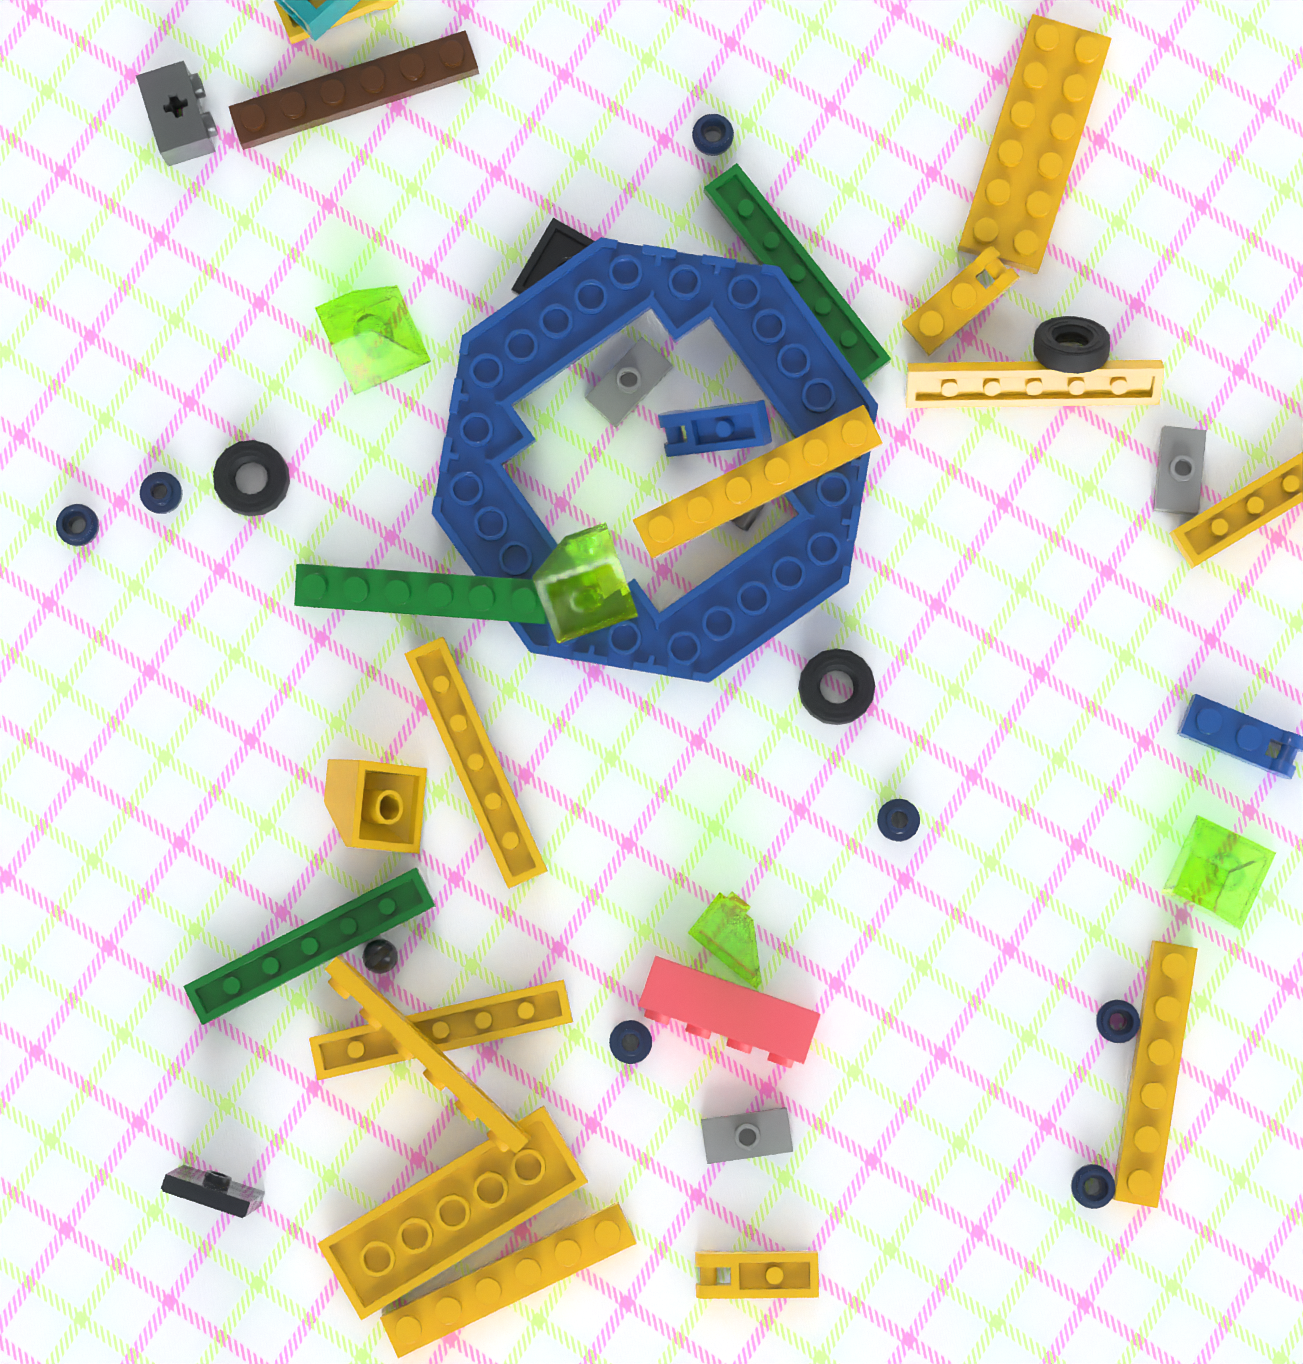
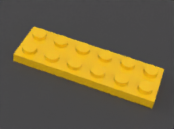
[957,14,1112,275]
[317,1105,589,1321]

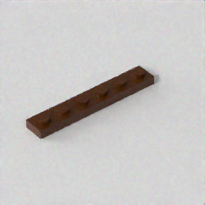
[228,30,480,150]

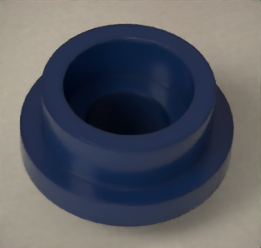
[692,114,734,156]
[139,472,183,514]
[56,504,100,547]
[877,799,920,842]
[1095,999,1140,1043]
[609,1020,652,1064]
[1070,1164,1115,1209]

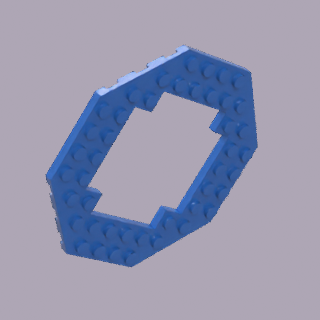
[431,237,878,683]

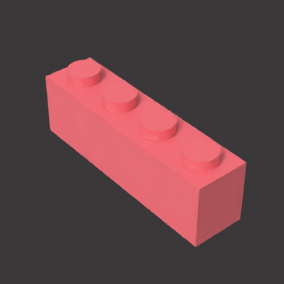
[638,955,821,1068]

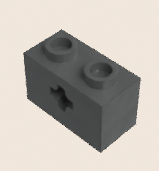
[135,60,218,167]

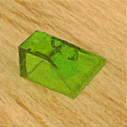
[314,285,431,395]
[532,522,638,644]
[1161,815,1277,930]
[687,891,762,989]

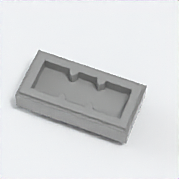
[585,337,673,428]
[1153,425,1207,516]
[701,1107,793,1164]

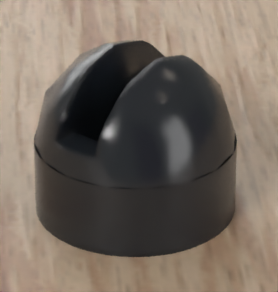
[362,939,398,974]

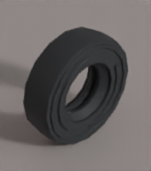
[1033,316,1110,374]
[213,440,290,517]
[798,648,876,726]

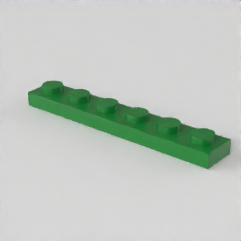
[703,163,891,383]
[294,564,550,624]
[183,867,437,1025]

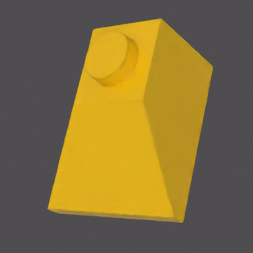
[324,759,427,854]

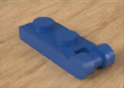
[658,400,773,457]
[1177,694,1303,780]

